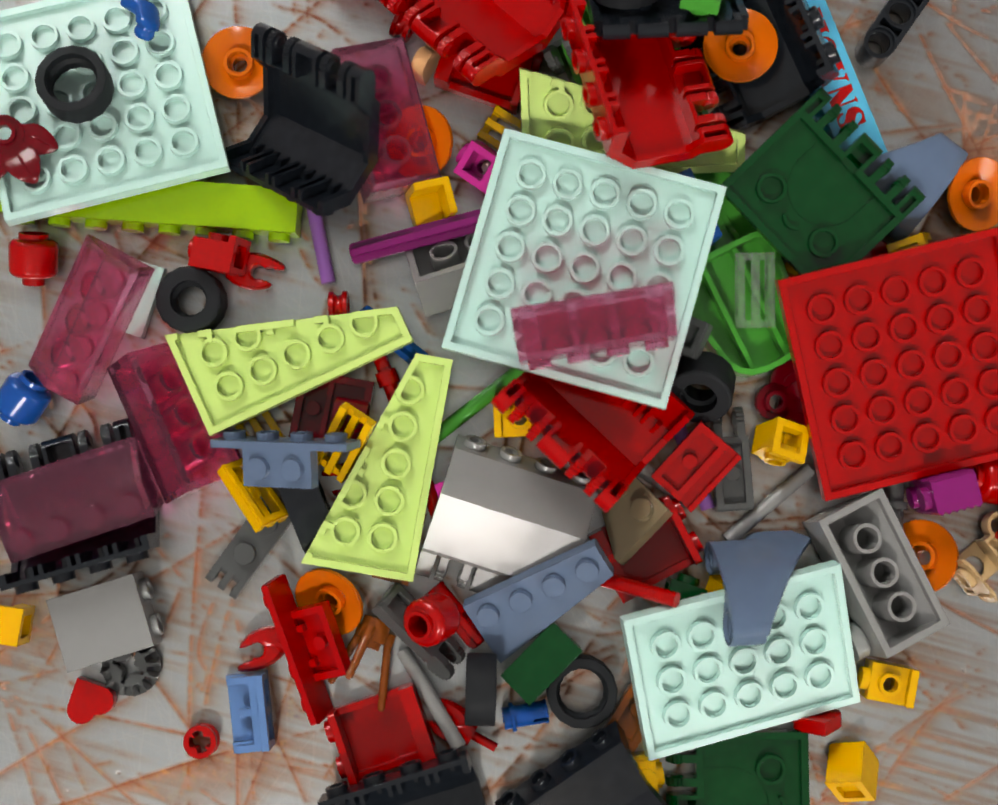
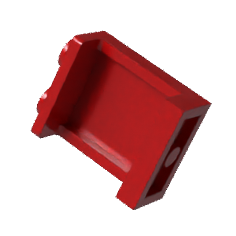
[433,48,544,115]
[587,494,704,604]
[324,681,438,785]

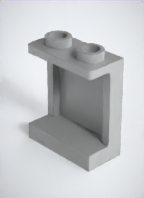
[46,571,165,673]

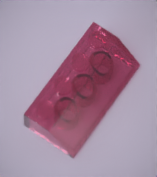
[331,36,441,204]
[28,234,155,405]
[510,282,677,370]
[107,342,243,504]
[0,435,164,564]

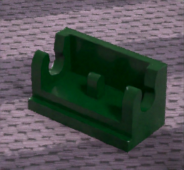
[500,621,583,706]

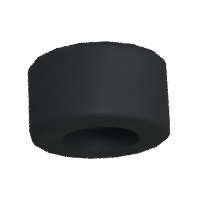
[156,266,228,333]
[671,351,736,423]

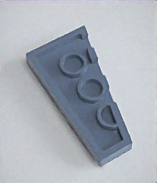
[463,538,614,663]

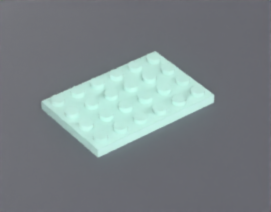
[619,560,861,761]

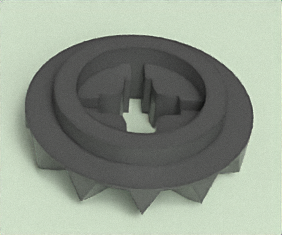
[100,646,161,697]

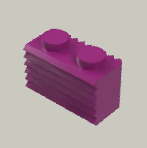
[906,469,983,516]

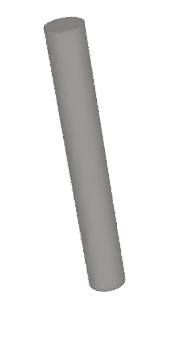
[722,463,815,540]
[397,647,466,749]

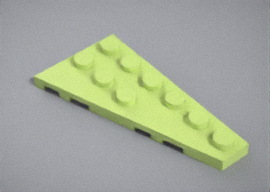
[519,67,746,174]
[164,306,414,436]
[301,353,453,582]

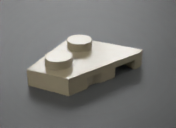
[598,477,673,566]

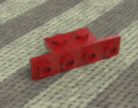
[261,574,351,725]

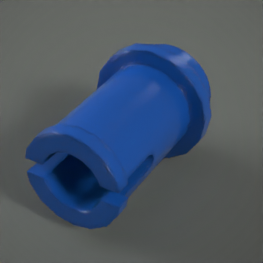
[501,699,549,732]

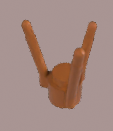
[328,614,396,712]

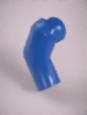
[120,0,160,41]

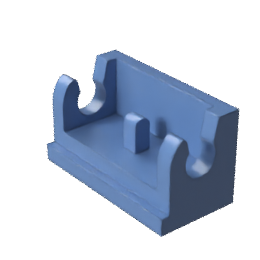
[226,670,276,754]

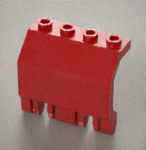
[378,0,569,86]
[561,0,734,169]
[490,372,695,513]

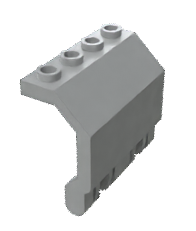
[415,434,598,593]

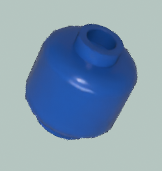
[0,370,52,426]

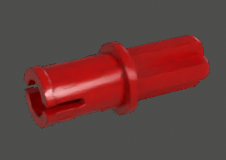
[424,580,485,649]

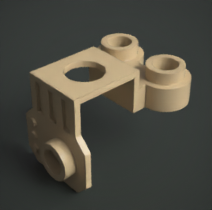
[953,511,998,603]

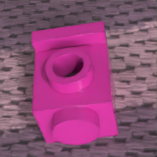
[453,140,497,194]

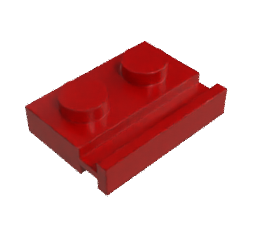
[651,420,742,512]

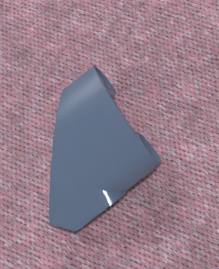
[863,132,968,241]
[704,530,811,647]

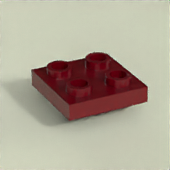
[289,376,375,454]

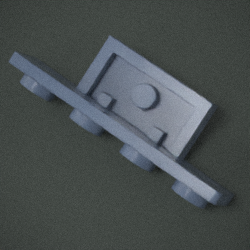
[210,429,361,489]

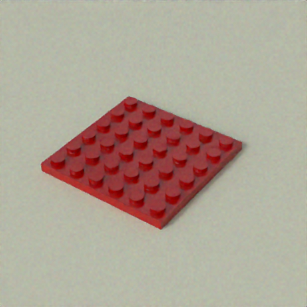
[774,226,998,501]

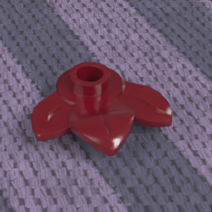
[0,115,58,184]
[754,360,806,426]

